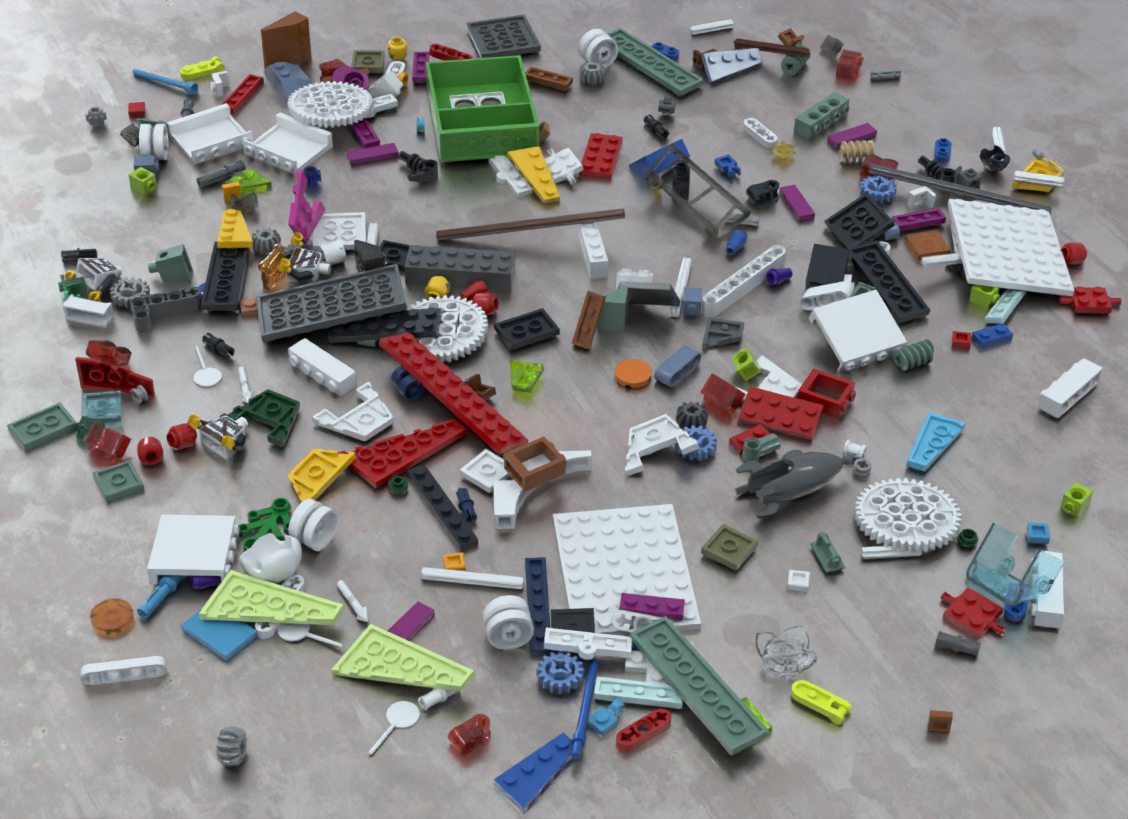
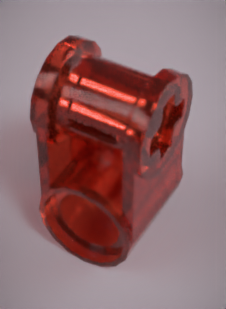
[319,59,348,81]
[447,714,491,755]

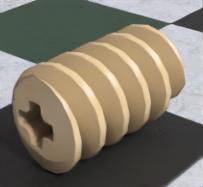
[839,140,876,162]

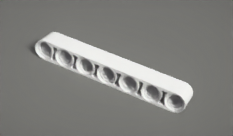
[702,245,786,318]

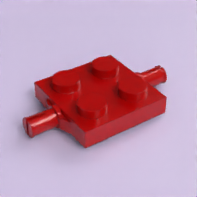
[1059,286,1122,313]
[941,587,1006,639]

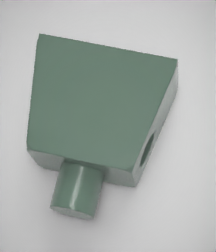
[148,244,193,282]

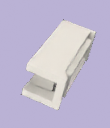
[63,294,114,328]

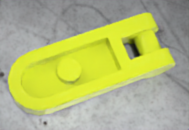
[180,56,225,80]
[791,680,852,725]

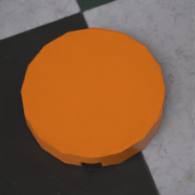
[615,359,652,388]

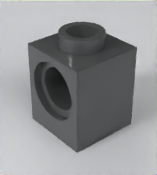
[957,168,982,197]

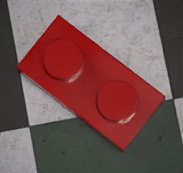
[729,424,770,455]

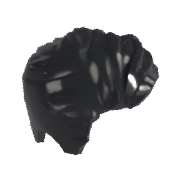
[979,145,1010,172]

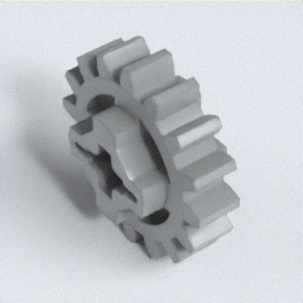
[110,277,150,308]

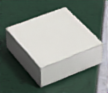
[787,570,810,592]

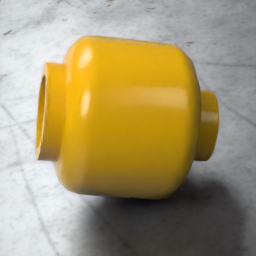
[387,37,408,61]
[425,276,451,300]

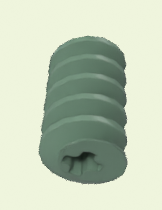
[781,45,811,76]
[892,339,934,371]

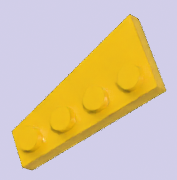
[507,146,560,204]
[217,209,253,248]

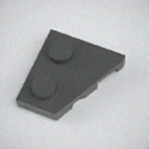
[702,317,744,349]

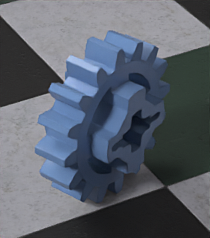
[860,175,897,203]
[675,425,717,461]
[537,651,584,694]

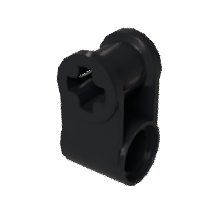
[746,180,780,206]

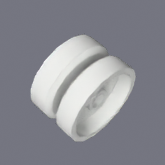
[578,29,618,68]
[139,124,169,160]
[288,499,339,551]
[483,595,534,650]

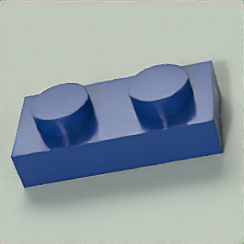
[971,323,1013,349]

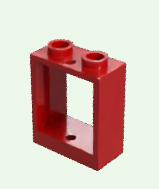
[797,368,856,419]

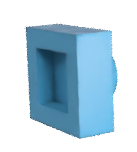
[1026,522,1050,544]

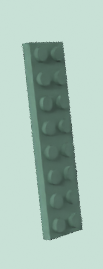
[607,28,704,96]
[630,616,769,755]

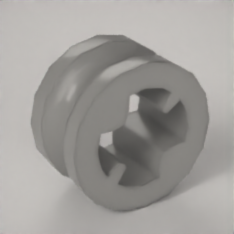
[130,385,148,404]
[853,458,872,477]

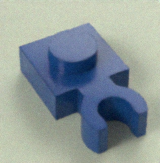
[714,154,741,178]

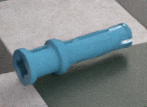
[137,575,187,619]

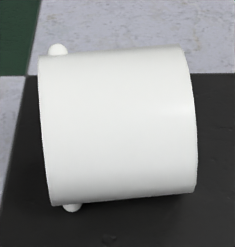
[317,240,346,266]

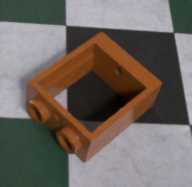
[503,437,567,492]

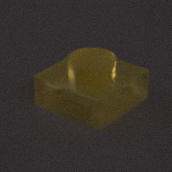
[772,141,796,160]

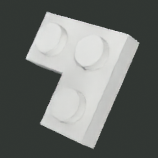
[625,650,668,685]

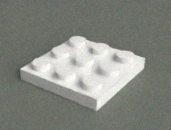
[313,212,366,251]

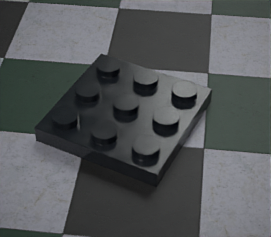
[824,192,895,249]

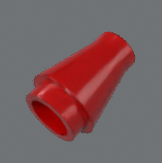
[460,280,488,301]

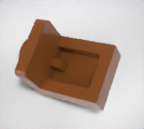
[778,28,805,46]

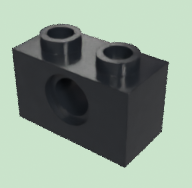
[672,162,690,200]

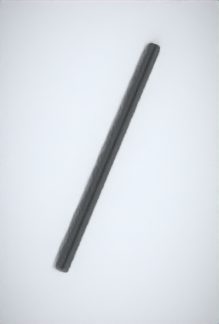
[869,164,1052,214]

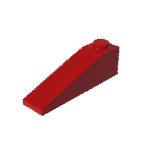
[75,357,155,396]

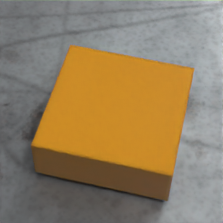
[222,182,241,202]
[443,552,466,571]

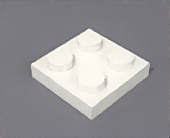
[460,449,510,493]

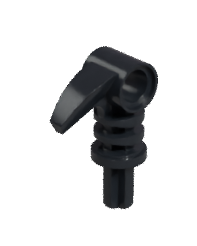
[398,151,438,182]
[918,155,962,184]

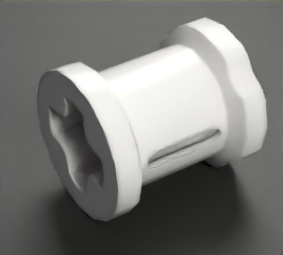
[843,439,867,459]

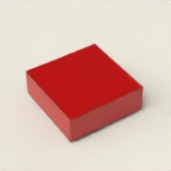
[128,102,145,117]
[951,331,971,350]

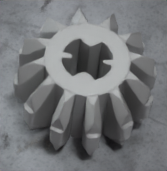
[579,61,606,86]
[252,228,281,255]
[216,726,248,766]

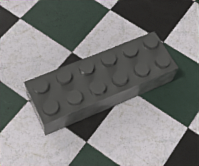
[404,245,515,291]

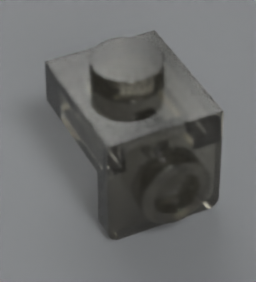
[820,35,844,57]
[120,123,140,148]
[230,192,258,215]

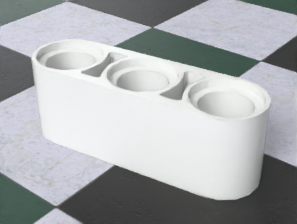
[800,281,853,311]

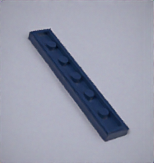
[525,557,552,657]

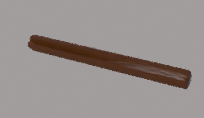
[733,39,810,58]

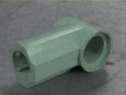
[742,433,780,463]

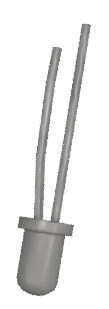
[1032,149,1063,174]

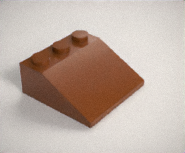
[261,11,312,69]

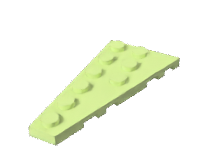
[199,570,344,625]
[331,624,475,692]

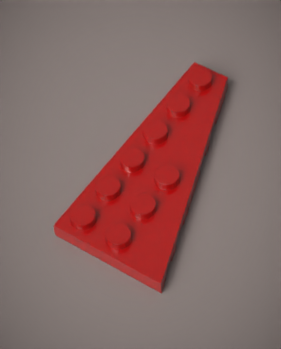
[338,419,467,488]

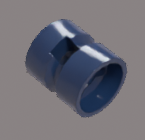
[391,366,425,400]

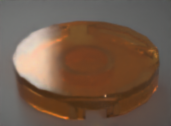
[90,598,134,635]

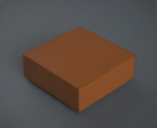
[927,710,953,732]

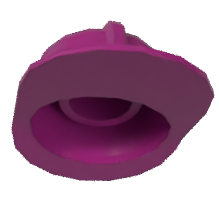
[332,66,369,90]

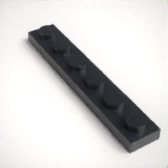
[406,464,478,551]

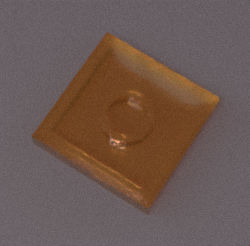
[905,230,951,260]

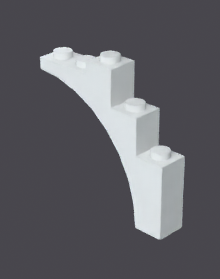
[493,450,591,529]

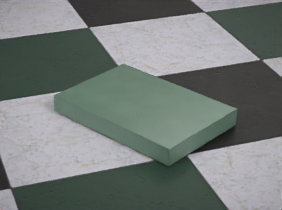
[7,402,78,451]

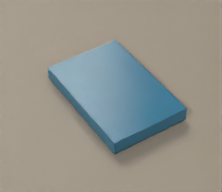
[181,609,258,661]

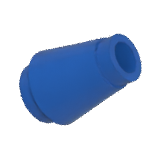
[726,230,747,255]

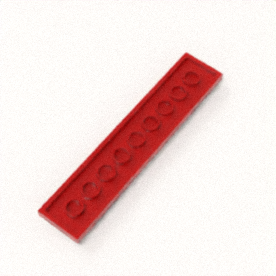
[379,332,529,454]

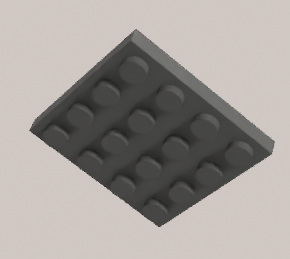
[466,14,541,58]

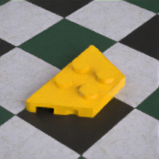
[1012,154,1064,192]
[288,449,356,503]

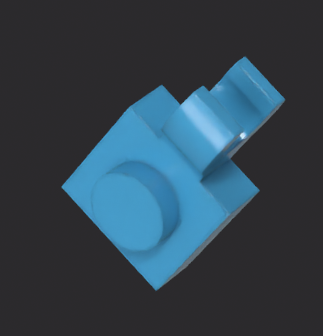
[587,698,624,737]

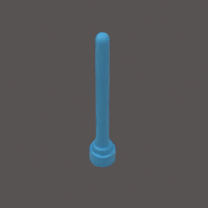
[133,69,198,95]

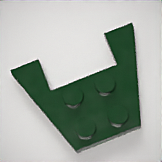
[219,389,300,447]

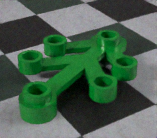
[239,498,291,552]

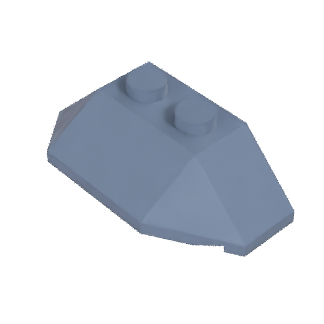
[264,62,311,104]

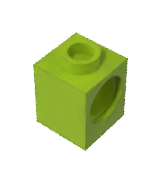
[128,167,157,196]
[969,284,1000,309]
[731,347,762,381]
[1060,482,1093,518]

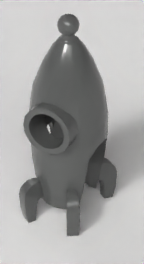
[735,449,853,518]

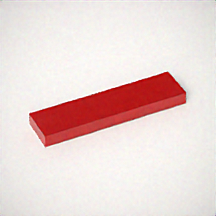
[221,74,264,115]

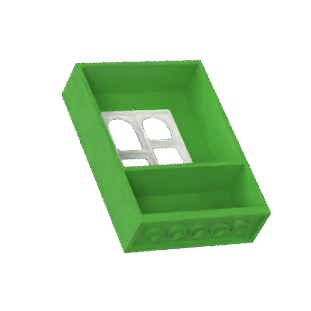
[426,55,539,162]

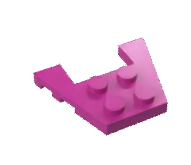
[288,171,325,244]

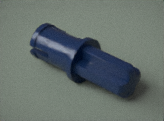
[456,487,477,523]

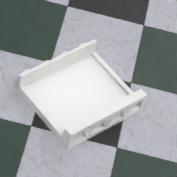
[167,103,253,165]
[243,113,333,175]
[809,290,907,372]
[147,515,240,585]

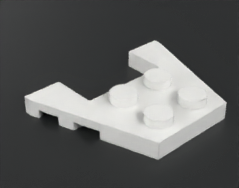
[726,355,802,403]
[312,382,394,441]
[625,414,700,476]

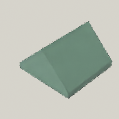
[597,286,628,332]

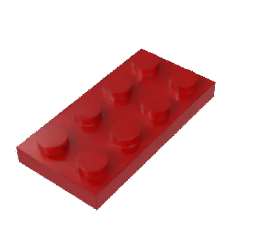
[579,133,623,180]
[738,386,823,441]

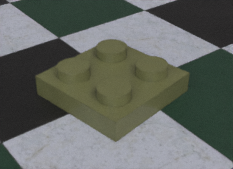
[351,50,385,74]
[701,524,758,570]

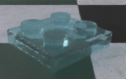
[81,390,122,425]

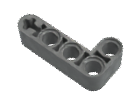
[130,287,202,333]

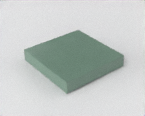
[92,460,144,502]

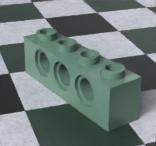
[794,92,850,139]

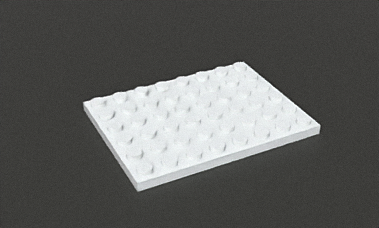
[948,199,1074,296]
[553,504,701,636]

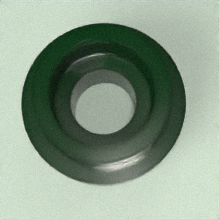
[388,476,408,494]
[957,529,978,547]

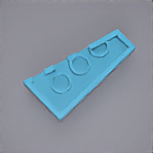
[906,412,966,471]

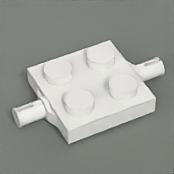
[545,148,584,185]

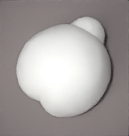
[239,533,302,584]

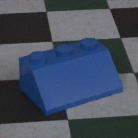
[628,139,691,179]

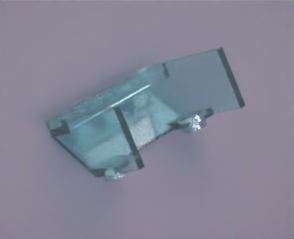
[966,522,1065,606]

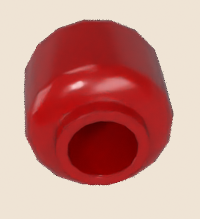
[1060,242,1087,265]
[472,292,499,316]
[166,423,197,450]
[137,437,163,466]

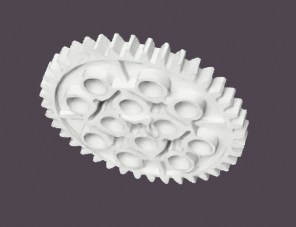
[288,81,373,128]
[405,295,488,363]
[854,478,962,553]

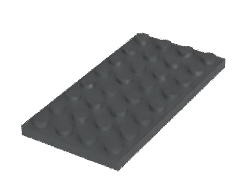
[256,264,407,342]

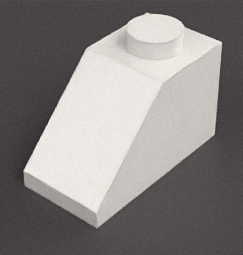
[367,70,403,98]

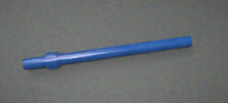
[571,659,599,759]

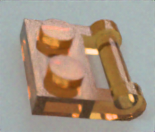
[258,243,285,290]

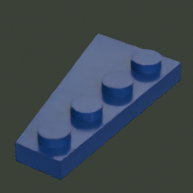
[494,732,573,813]

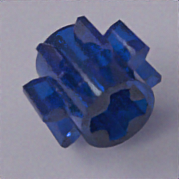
[303,166,321,187]

